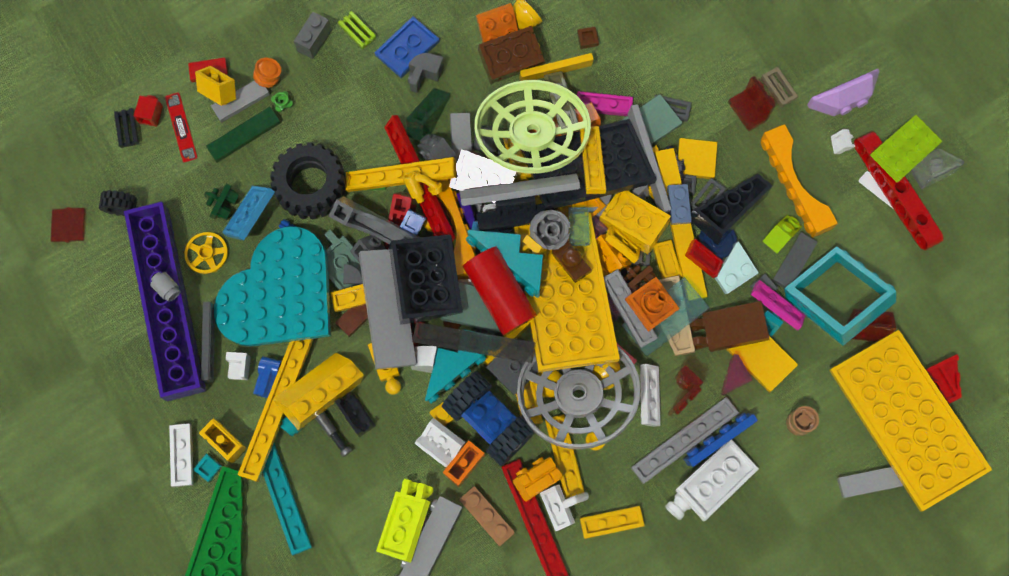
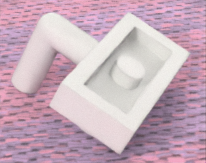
[540,485,589,531]

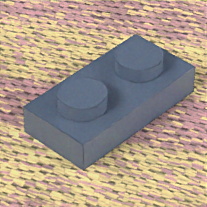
[667,184,691,225]

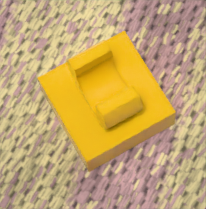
[521,235,547,254]

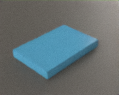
[223,186,275,241]

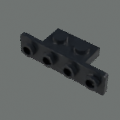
[477,195,556,231]

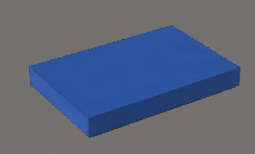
[374,16,440,78]

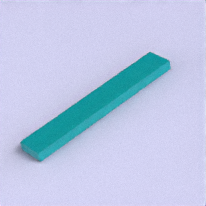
[262,442,313,556]

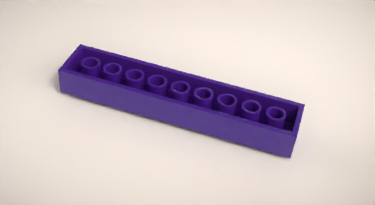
[124,202,206,402]

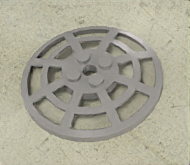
[517,346,640,449]

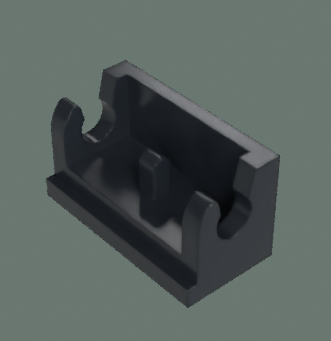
[335,392,376,437]

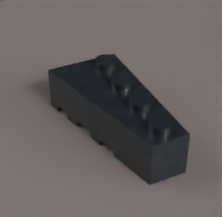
[691,174,773,245]

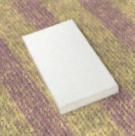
[675,440,759,522]

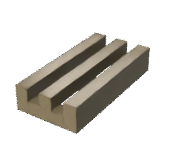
[761,67,798,108]

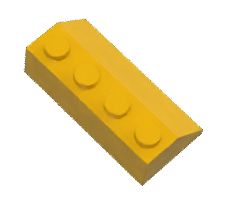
[273,353,364,431]

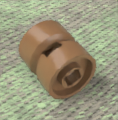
[786,406,819,436]

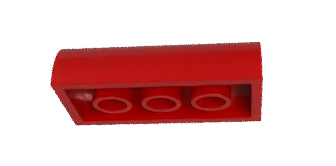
[462,246,537,336]

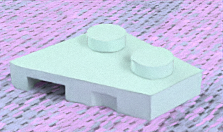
[715,242,759,294]

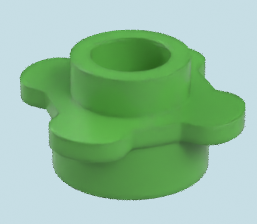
[271,91,293,112]

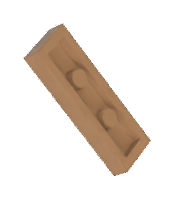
[459,486,515,547]

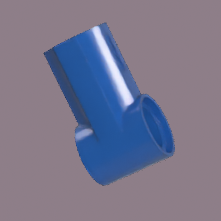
[253,356,282,398]

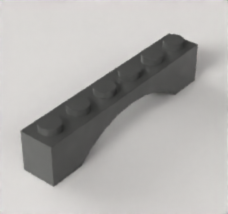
[328,196,421,244]

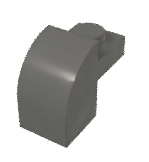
[408,53,444,93]

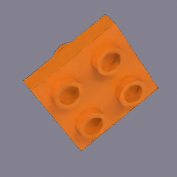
[476,3,518,43]
[625,277,680,332]

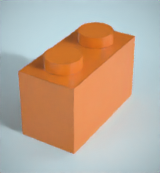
[443,440,485,488]

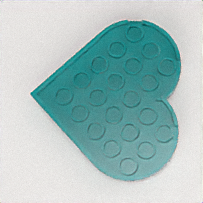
[214,227,331,346]

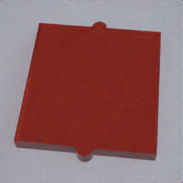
[51,207,85,243]

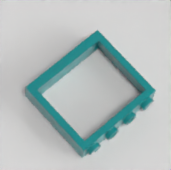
[784,246,896,346]

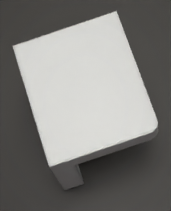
[226,352,251,380]

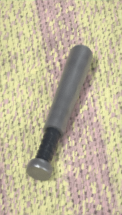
[315,412,352,457]

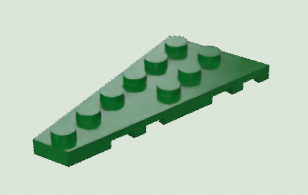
[185,466,243,576]

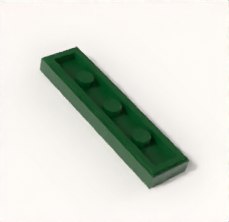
[206,106,281,163]

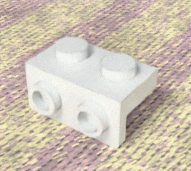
[415,418,465,467]

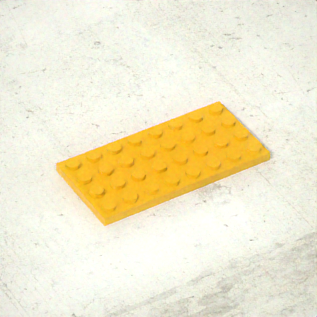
[514,213,620,373]
[829,330,992,512]

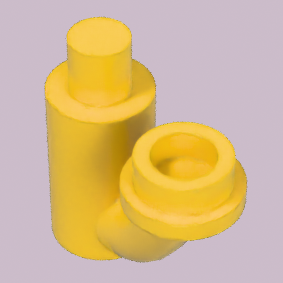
[402,171,443,203]

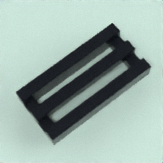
[114,108,139,148]

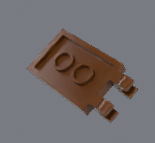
[689,301,770,352]

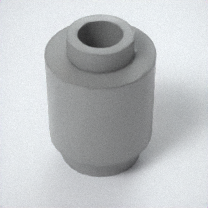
[150,272,181,302]

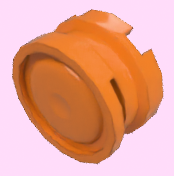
[253,57,281,88]

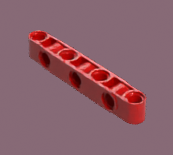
[854,132,943,250]

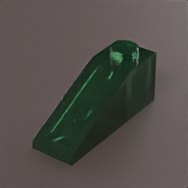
[406,88,450,141]

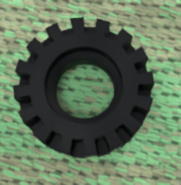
[99,190,137,216]

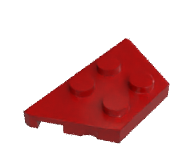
[925,354,962,404]

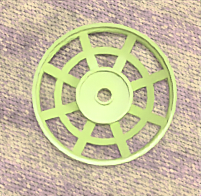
[474,80,591,173]

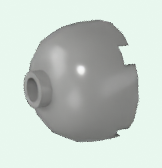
[529,210,570,250]

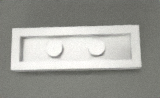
[640,364,660,427]
[169,424,194,487]

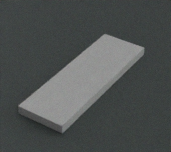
[359,249,416,370]

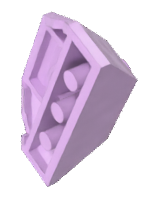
[807,69,880,116]

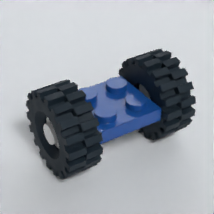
[442,371,535,466]

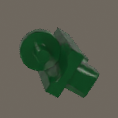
[204,183,239,220]

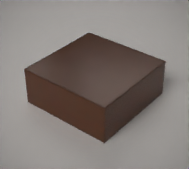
[577,27,599,49]

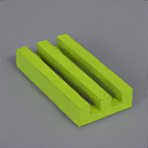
[338,11,376,49]

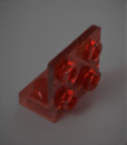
[728,76,775,131]
[668,365,703,417]

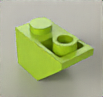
[763,215,802,254]

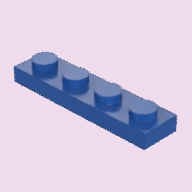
[683,413,758,467]

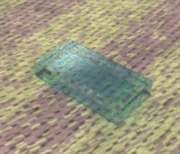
[568,207,590,246]

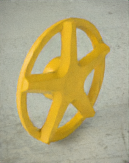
[184,232,229,274]

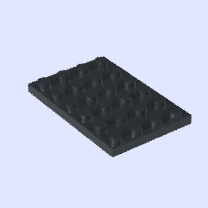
[521,119,657,211]

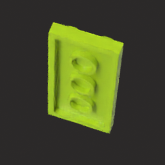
[870,115,942,183]

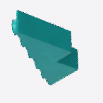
[466,230,543,298]
[425,329,503,404]

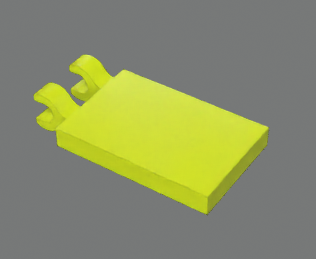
[376,479,433,563]

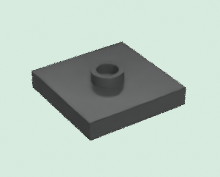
[486,340,538,396]

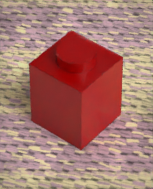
[133,95,163,127]

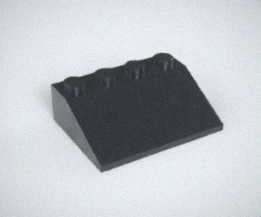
[389,235,463,325]

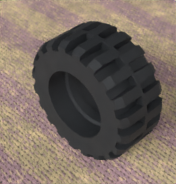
[270,142,346,219]

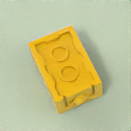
[599,191,671,255]

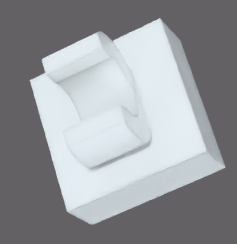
[831,129,855,154]

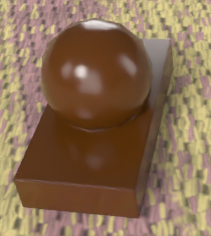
[551,240,591,283]

